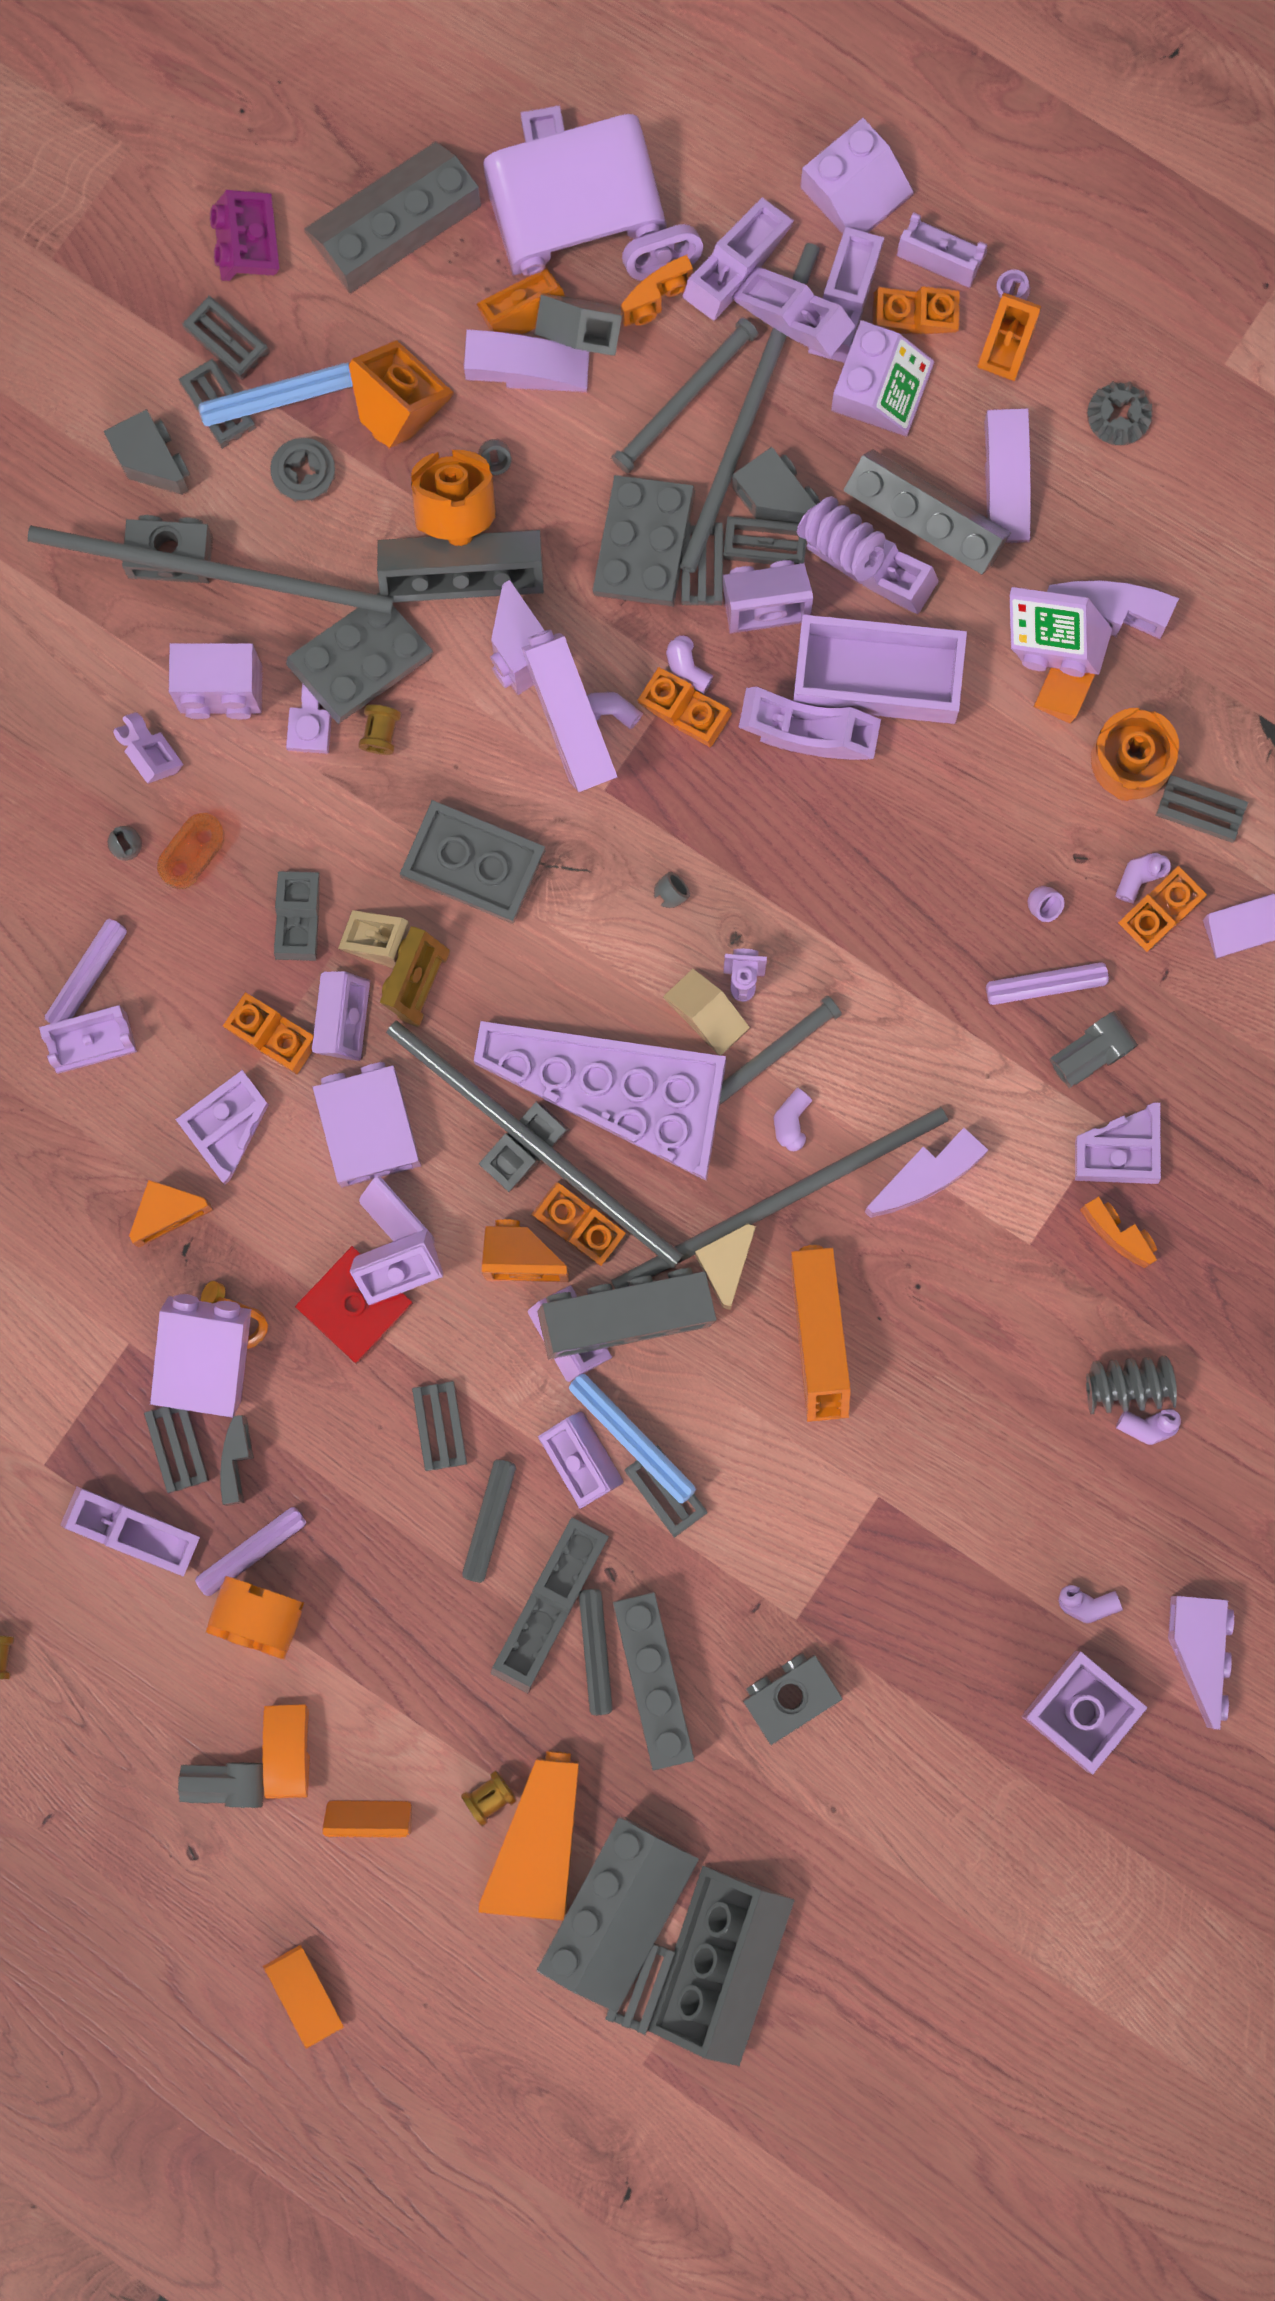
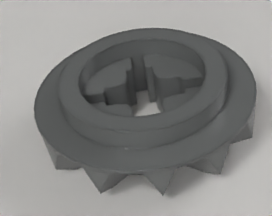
[1087,381,1152,445]
[270,438,335,502]

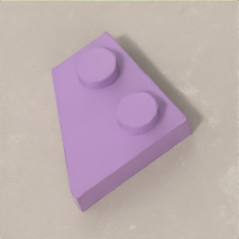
[175,1070,268,1184]
[1075,1103,1161,1184]

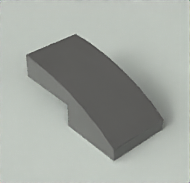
[274,871,320,961]
[479,1101,569,1192]
[220,1415,254,1506]

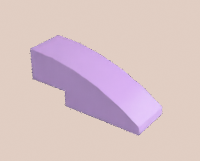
[682,198,793,321]
[808,227,884,363]
[732,266,856,357]
[464,330,589,392]
[984,409,1030,543]
[807,539,939,614]
[1047,581,1179,639]
[865,1128,988,1218]
[60,1486,200,1577]

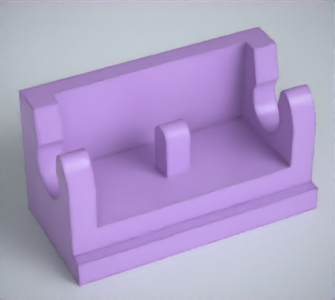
[897,212,987,288]
[39,1005,137,1074]

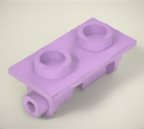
[723,948,767,1002]

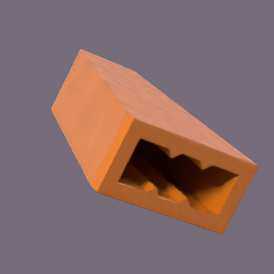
[791,1245,850,1422]
[478,1751,580,1921]

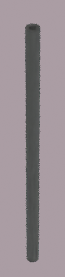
[680,243,820,573]
[27,525,394,614]
[386,1020,684,1268]
[611,1107,948,1289]

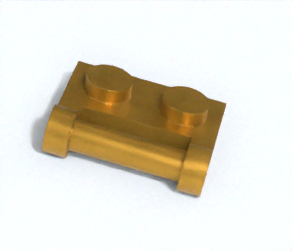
[379,926,450,1027]

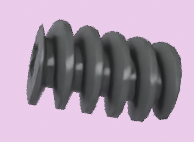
[1086,1356,1177,1415]

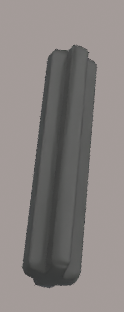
[462,1459,516,1583]
[579,1589,612,1716]

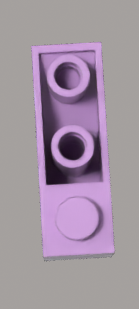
[1168,1596,1234,1730]

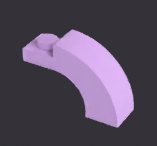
[739,686,881,760]

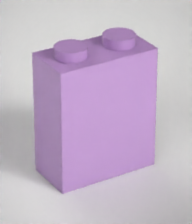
[313,1062,421,1188]
[150,1294,251,1418]

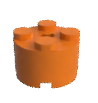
[411,450,496,546]
[1091,708,1179,801]
[205,1576,304,1660]

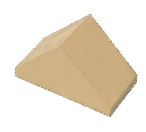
[338,910,410,968]
[663,969,750,1056]
[695,1224,756,1310]

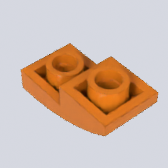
[621,254,693,327]
[872,286,960,334]
[637,667,732,748]
[1118,865,1208,952]
[223,992,313,1075]
[531,1182,626,1266]
[1080,1197,1157,1268]
[263,1704,310,1799]
[263,1945,344,2049]

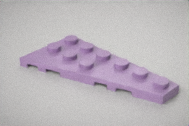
[474,1021,726,1181]

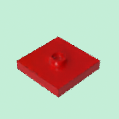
[295,1246,413,1364]

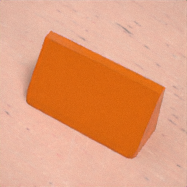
[476,267,565,335]
[1033,646,1108,724]
[322,1801,412,1838]

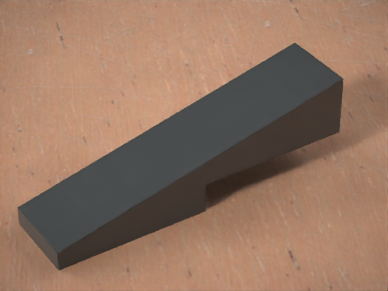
[491,1517,609,1694]

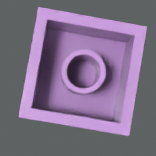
[169,643,262,719]
[1021,1651,1147,1774]

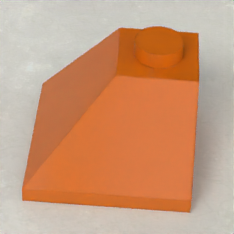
[349,340,454,449]
[482,1219,569,1282]

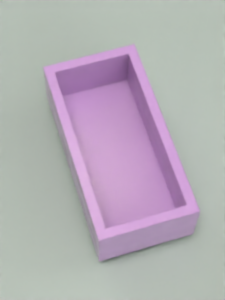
[793,615,967,724]

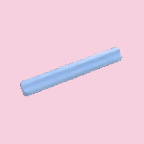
[199,363,353,426]
[569,1374,696,1504]

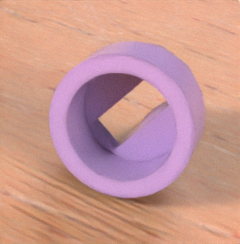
[997,270,1030,300]
[1027,886,1064,922]

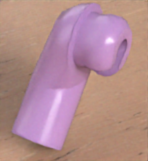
[666,635,713,694]
[1116,1409,1181,1445]

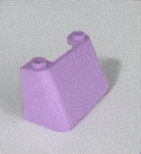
[483,114,666,276]

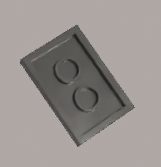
[592,475,695,607]
[286,592,433,724]
[400,800,546,924]

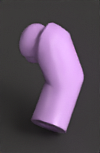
[587,692,643,729]
[1115,853,1171,903]
[774,1088,812,1152]
[1058,1585,1122,1624]

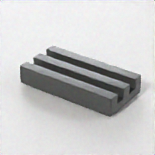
[182,295,269,380]
[179,358,256,449]
[723,516,806,565]
[682,523,723,605]
[1155,775,1248,843]
[412,1381,467,1472]
[144,1407,209,1494]
[624,1445,708,1538]
[605,1944,675,2035]

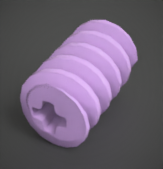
[797,496,885,581]

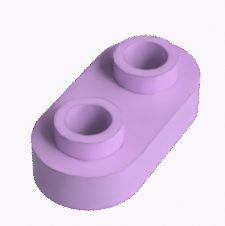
[622,224,703,281]

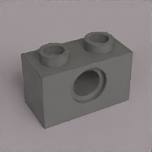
[122,515,213,584]
[742,1653,843,1745]

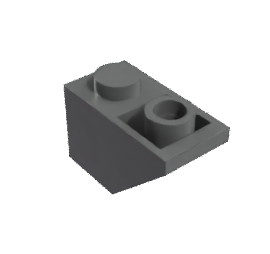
[535,293,622,356]
[103,409,190,495]
[732,447,820,524]

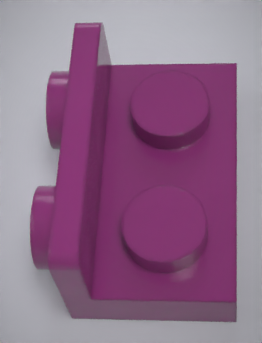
[210,190,280,281]

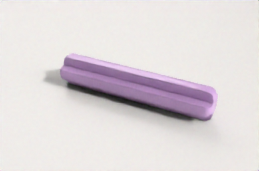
[45,919,127,1024]
[986,962,1109,1005]
[195,1507,306,1596]

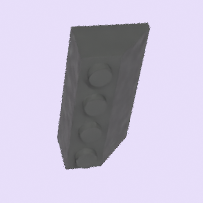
[304,141,481,294]
[536,1817,700,2012]
[647,1866,795,2066]

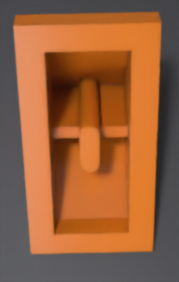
[977,292,1042,381]
[129,1180,213,1247]

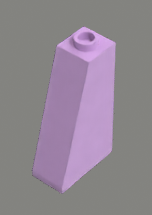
[521,629,617,792]

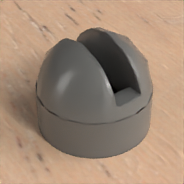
[478,439,512,475]
[107,826,142,861]
[654,872,690,908]

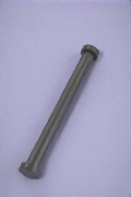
[611,318,759,474]
[719,996,842,1105]

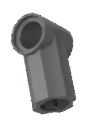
[1049,1011,1138,1089]
[178,1762,264,1808]

